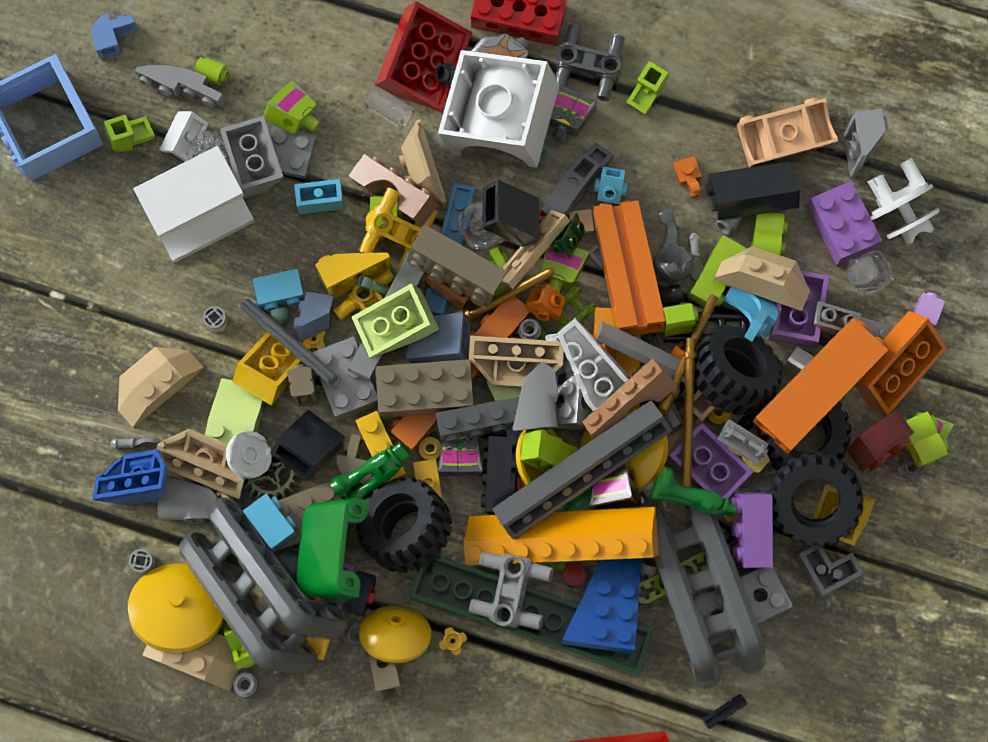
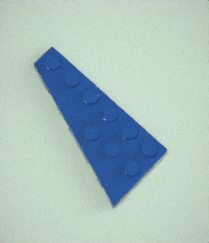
[561,558,642,654]

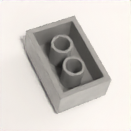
[312,336,378,422]

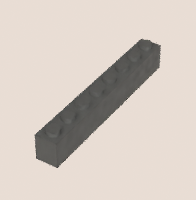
[493,401,672,540]

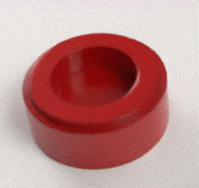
[562,563,586,588]

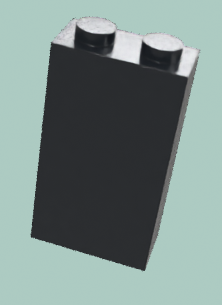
[705,161,800,220]

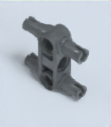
[555,24,625,102]

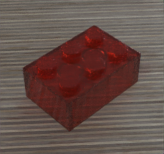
[846,410,914,473]

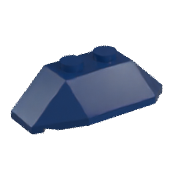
[92,449,168,505]

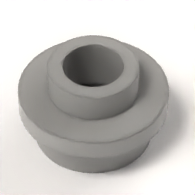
[518,319,541,340]
[233,673,258,697]

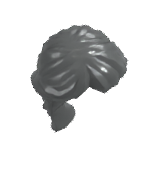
[653,209,695,282]

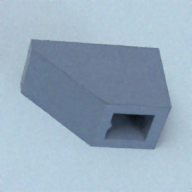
[293,292,334,341]

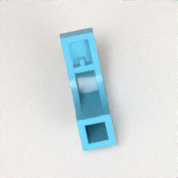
[724,287,778,341]

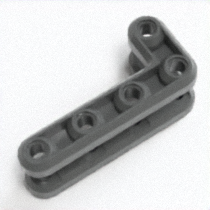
[179,498,347,674]
[653,505,766,689]

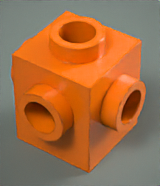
[525,283,565,322]

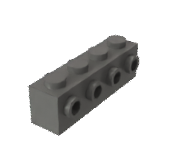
[436,397,519,442]

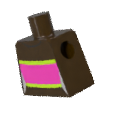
[590,463,642,510]

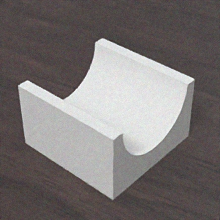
[438,50,559,168]
[133,146,255,263]

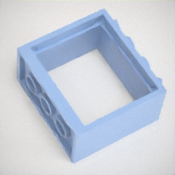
[0,54,104,181]

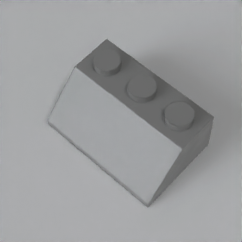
[843,109,888,179]
[220,115,284,199]

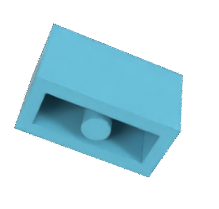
[294,179,344,215]
[253,269,305,312]
[243,494,297,552]

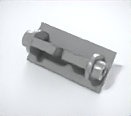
[717,419,769,464]

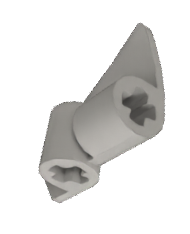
[513,362,558,431]
[158,477,218,524]

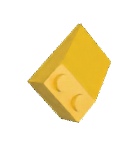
[315,253,392,299]
[232,332,312,405]

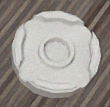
[226,431,272,479]

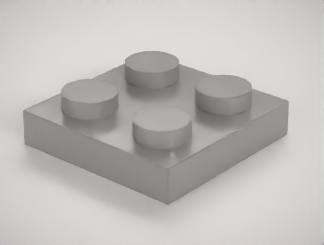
[270,126,316,179]

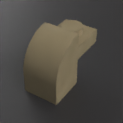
[337,434,373,486]

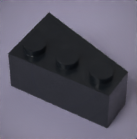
[481,436,517,515]

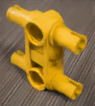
[358,187,438,269]
[333,269,395,321]

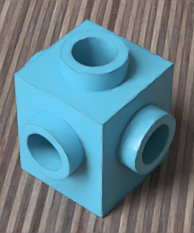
[594,167,628,205]

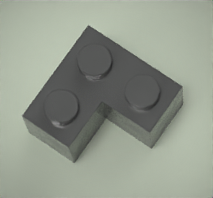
[795,544,865,599]

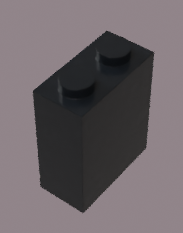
[482,180,539,247]
[270,410,345,481]

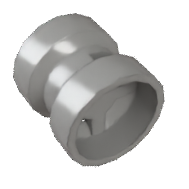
[203,306,229,334]
[129,549,156,576]

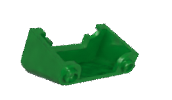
[295,499,369,604]

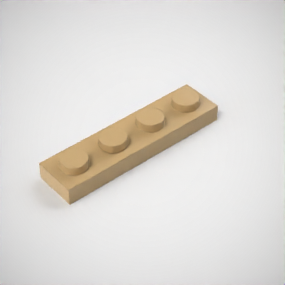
[501,210,570,289]

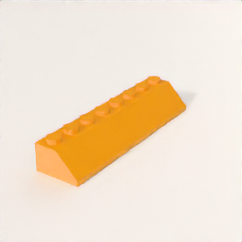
[464,507,659,566]

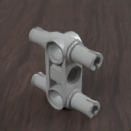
[469,552,553,630]

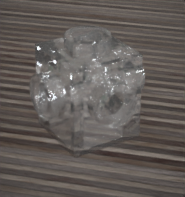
[190,130,228,159]

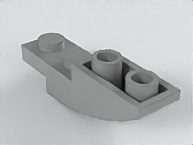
[135,65,225,109]
[814,301,894,340]

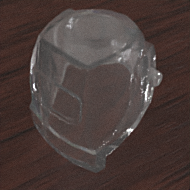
[846,250,896,295]

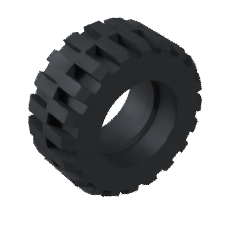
[694,325,782,415]
[758,401,852,470]
[770,451,864,548]
[357,477,452,573]

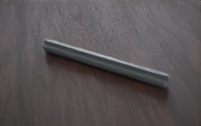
[240,299,338,385]

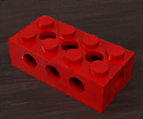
[471,0,567,46]

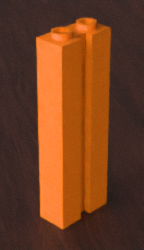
[592,200,666,336]
[753,318,888,454]

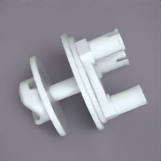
[867,158,940,244]

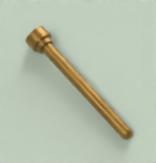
[456,267,555,325]

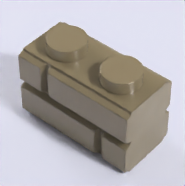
[287,364,319,407]

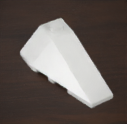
[557,318,631,411]

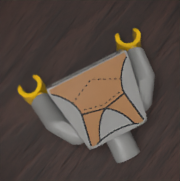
[471,34,529,59]

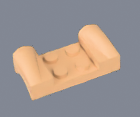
[737,97,838,167]

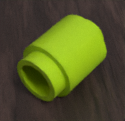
[194,57,229,85]

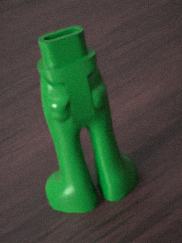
[330,442,412,500]
[651,467,737,517]

